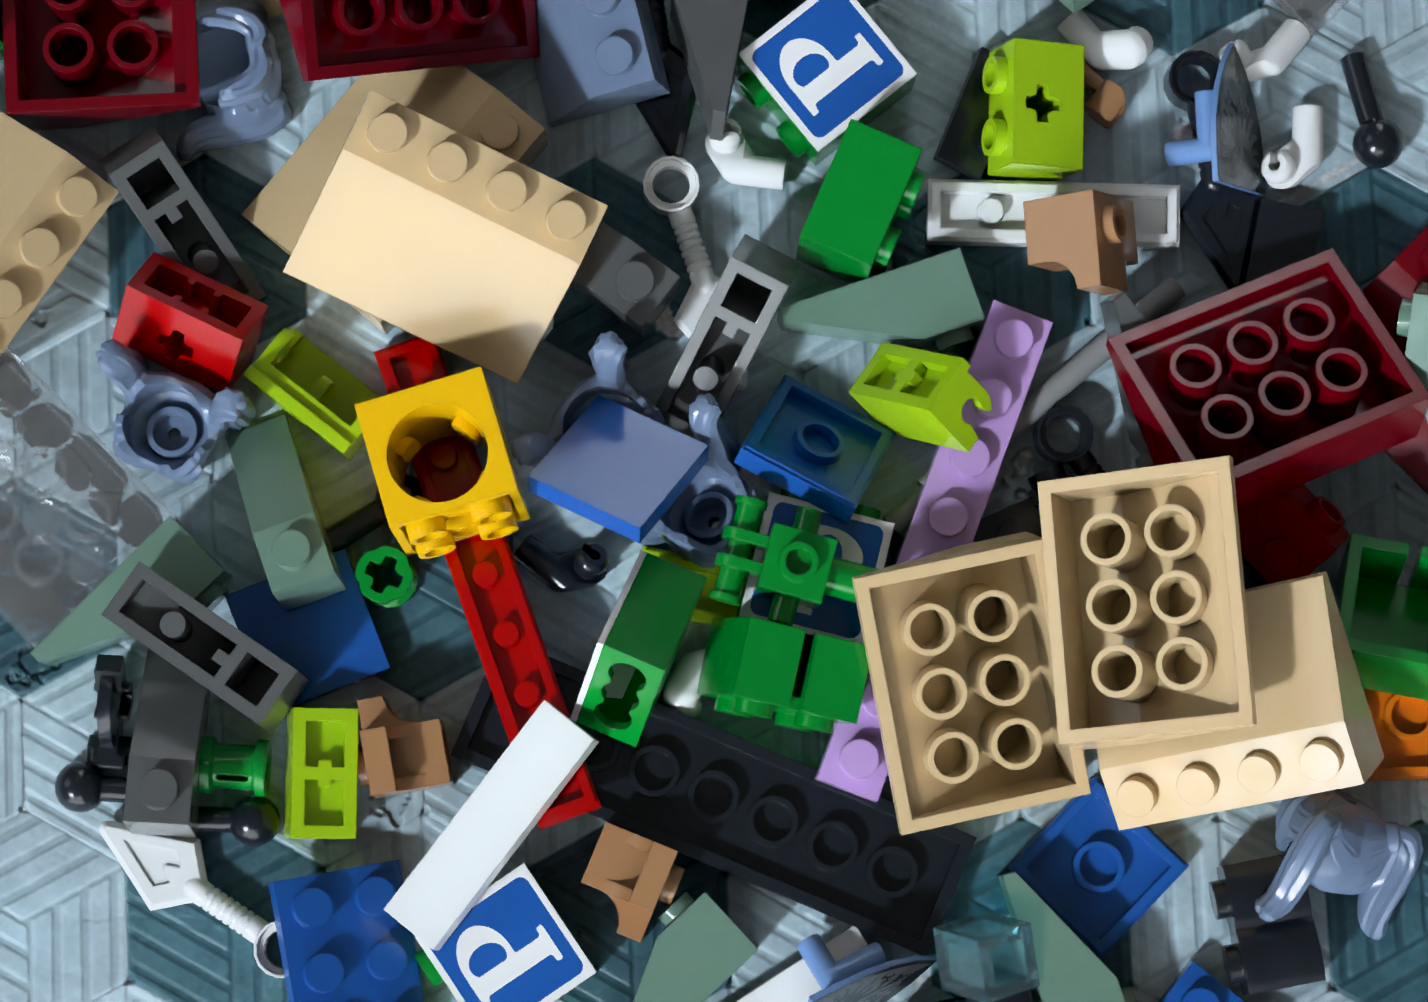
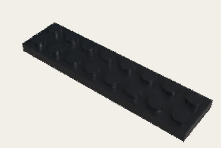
[451,657,977,955]

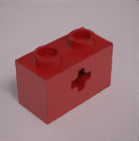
[112,252,269,392]

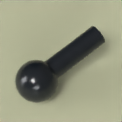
[1340,52,1403,169]
[326,474,424,553]
[55,761,127,813]
[197,795,281,846]

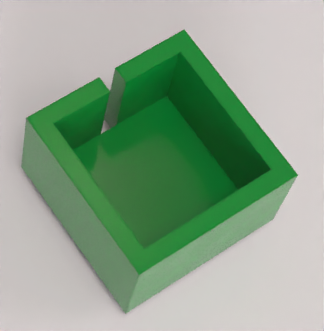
[795,119,927,284]
[1335,533,1428,700]
[697,616,869,733]

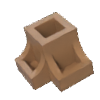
[1023,189,1138,296]
[357,696,455,798]
[581,822,685,943]

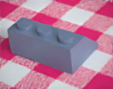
[533,0,671,127]

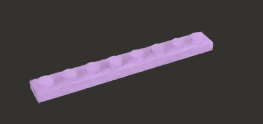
[815,300,1053,802]

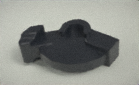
[86,654,133,770]

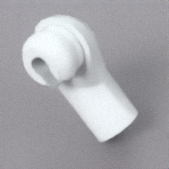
[1057,9,1153,71]
[1217,19,1310,82]
[1260,105,1324,189]
[705,118,788,191]
[663,648,706,718]

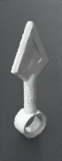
[643,156,748,392]
[99,821,285,978]

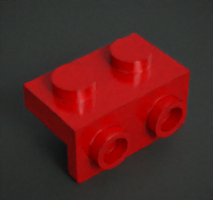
[1238,484,1349,584]

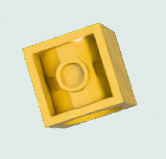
[354,366,530,559]

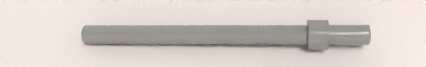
[882,276,1185,537]

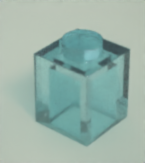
[933,911,1040,1002]

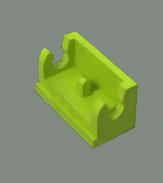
[243,328,380,461]
[849,342,992,452]
[284,707,359,840]

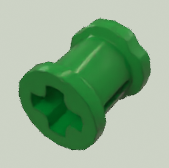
[355,546,418,609]
[199,736,272,797]

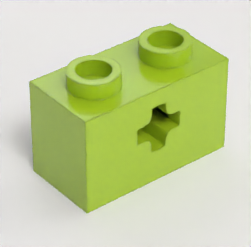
[981,38,1085,182]

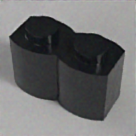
[1209,854,1326,995]

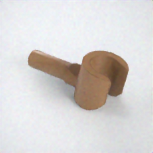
[1084,60,1125,129]

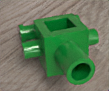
[709,495,878,626]

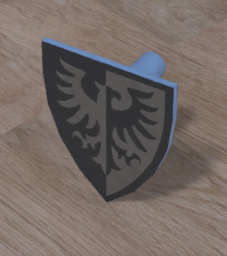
[1164,43,1266,196]
[797,934,937,1002]

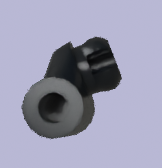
[513,534,609,593]

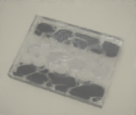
[0,346,179,649]

